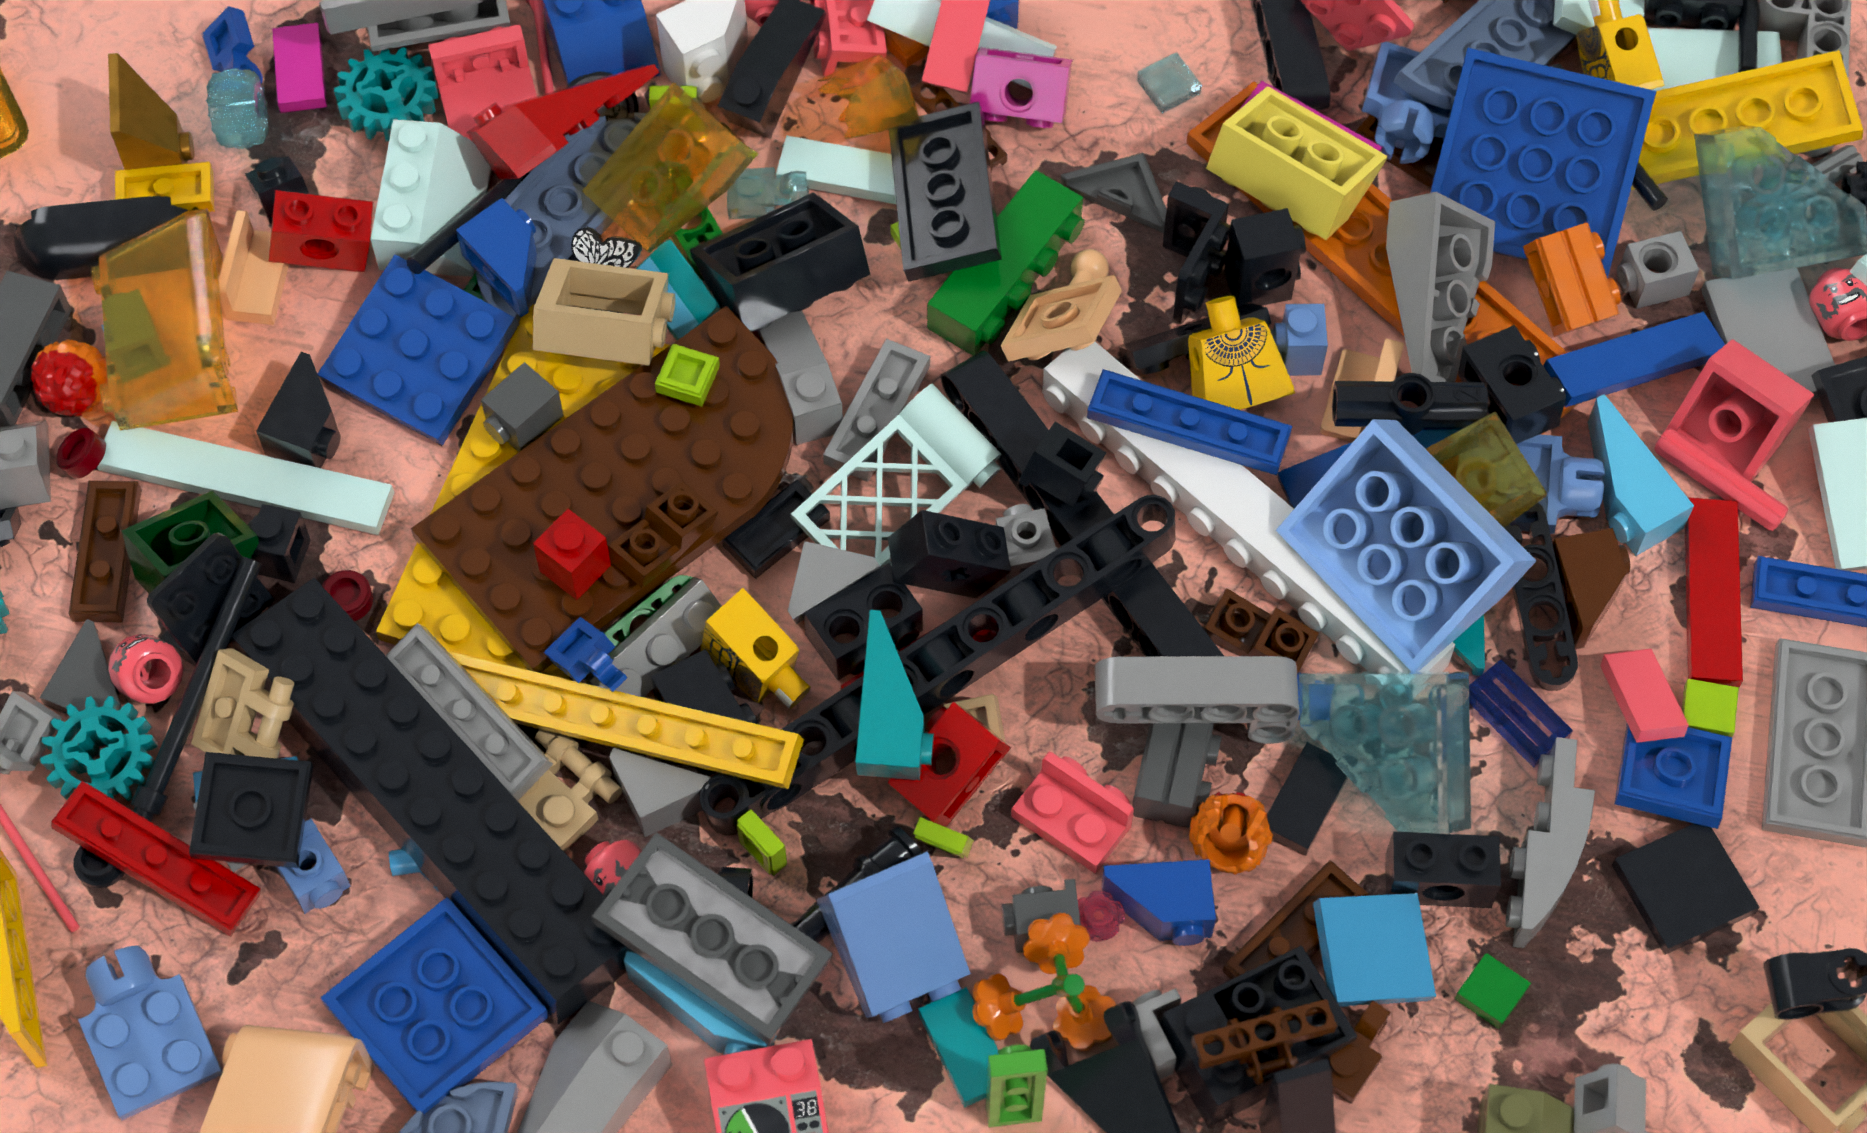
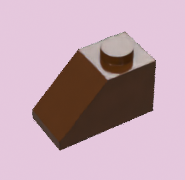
[1553,528,1630,649]

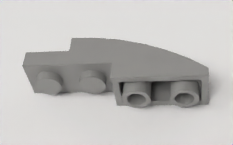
[1506,737,1595,948]

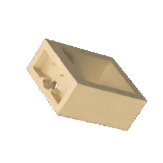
[533,258,676,366]
[1728,1003,1867,1133]

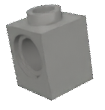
[1617,231,1699,309]

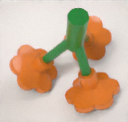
[972,913,1116,1052]

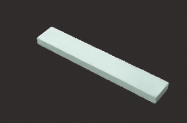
[97,421,394,535]

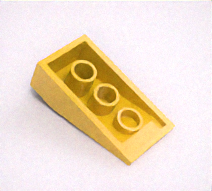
[0,849,47,1068]

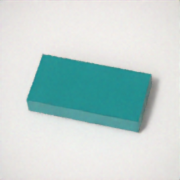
[918,987,999,1108]

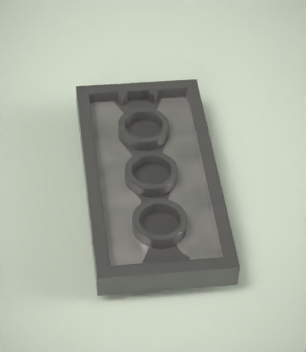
[592,832,833,1045]

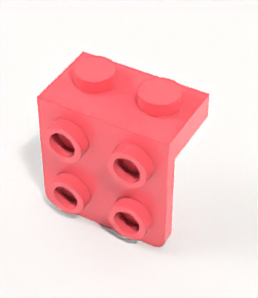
[1300,0,1414,51]
[428,24,537,141]

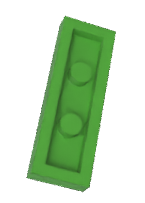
[986,1045,1047,1128]

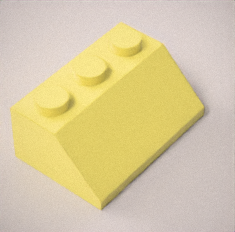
[1206,86,1387,240]

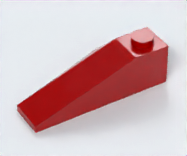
[467,64,659,179]

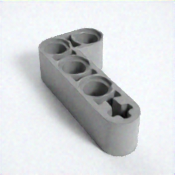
[1758,0,1851,158]
[1094,656,1300,744]

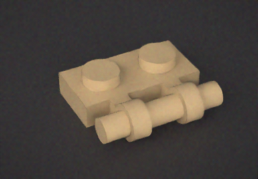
[191,648,295,758]
[518,729,623,852]

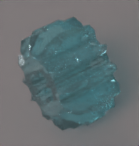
[206,68,269,149]

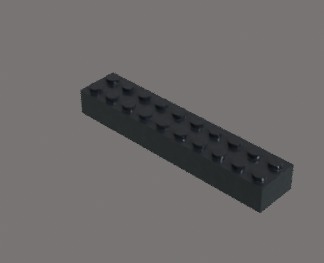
[231,578,635,1025]

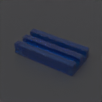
[1462,659,1573,768]

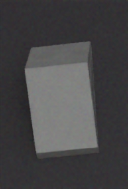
[788,541,881,624]
[610,748,711,837]

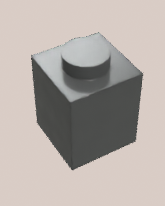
[481,362,564,452]

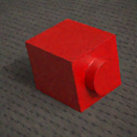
[533,509,611,600]

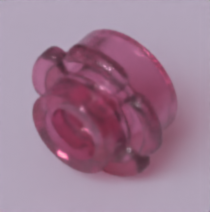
[1078,891,1125,942]

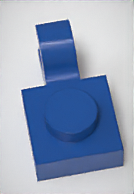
[202,6,263,94]
[544,617,628,692]

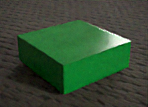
[1455,953,1531,1030]

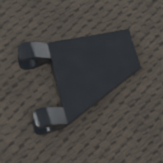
[1030,1001,1181,1133]

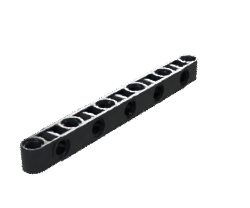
[700,495,1176,835]

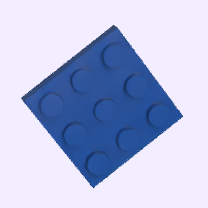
[318,254,519,446]
[320,897,549,1115]

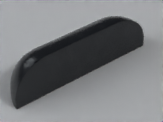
[14,196,206,280]

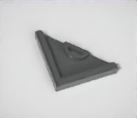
[1061,153,1166,233]
[40,619,129,734]

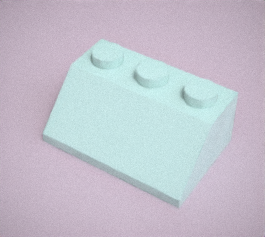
[370,119,492,277]

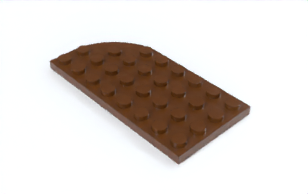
[411,306,794,673]

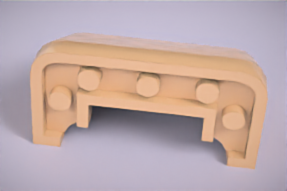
[200,1025,375,1133]

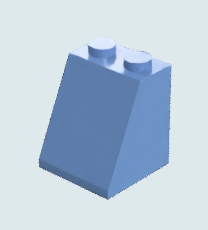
[816,851,971,1023]

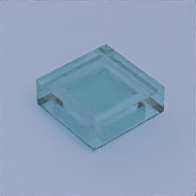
[1137,52,1202,113]

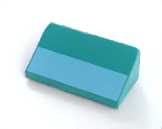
[636,239,720,341]

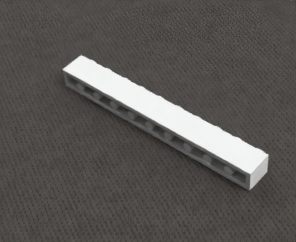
[1042,342,1456,705]

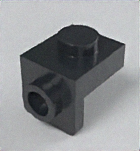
[245,156,309,227]

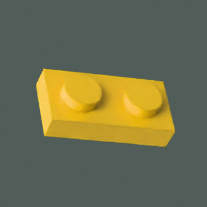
[115,161,215,213]

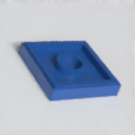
[1614,724,1732,829]

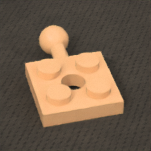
[1000,249,1122,362]

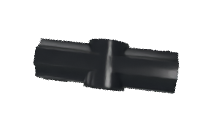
[1332,373,1488,435]

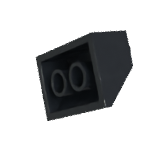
[690,192,870,331]

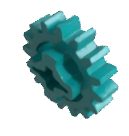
[334,47,439,141]
[40,696,158,801]

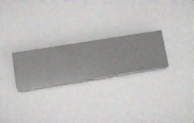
[386,623,553,801]

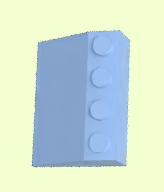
[1276,419,1536,673]

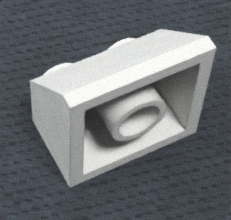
[656,0,748,104]

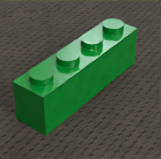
[927,170,1085,356]

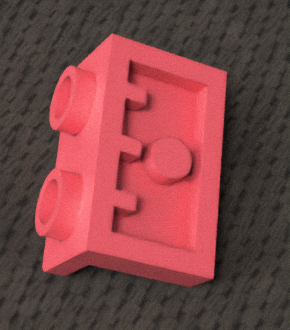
[809,0,887,76]
[1011,751,1134,874]

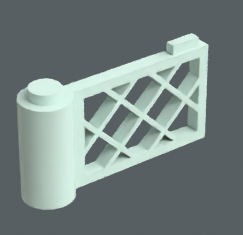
[790,384,1001,568]

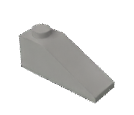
[757,310,843,445]

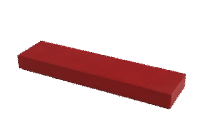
[1685,497,1743,687]
[51,781,261,937]

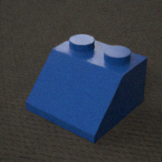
[542,0,661,86]

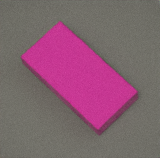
[272,23,327,113]

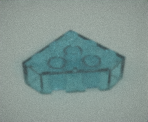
[1694,126,1867,280]
[1299,671,1471,834]

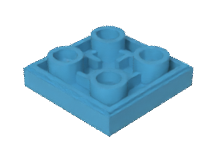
[1313,893,1436,1007]

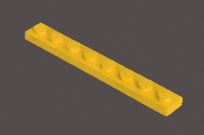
[448,651,804,789]

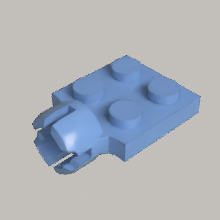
[1361,41,1451,164]
[1458,429,1605,534]
[78,945,223,1121]

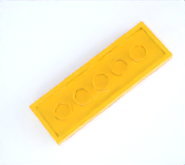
[1631,50,1863,190]

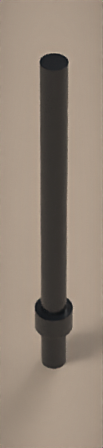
[131,557,262,822]

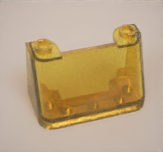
[91,208,238,431]

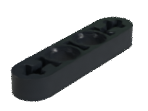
[1499,497,1578,691]

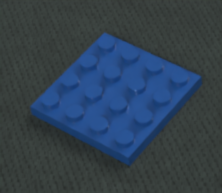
[1430,48,1656,278]

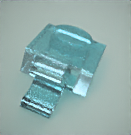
[727,167,809,219]

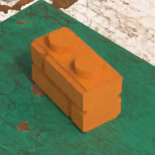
[1523,222,1621,337]

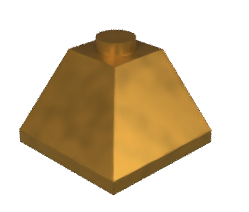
[108,53,195,170]

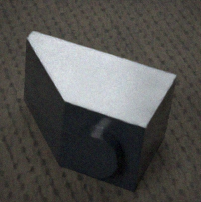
[256,352,341,468]

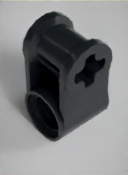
[1763,948,1867,1020]

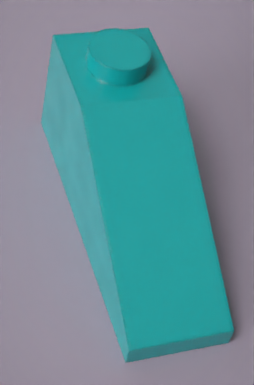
[855,610,934,780]

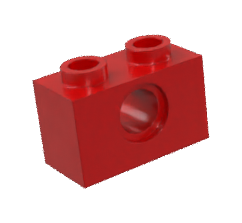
[268,190,373,272]
[887,702,1011,827]

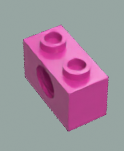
[970,47,1073,128]

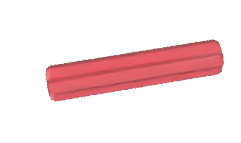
[1654,428,1788,531]

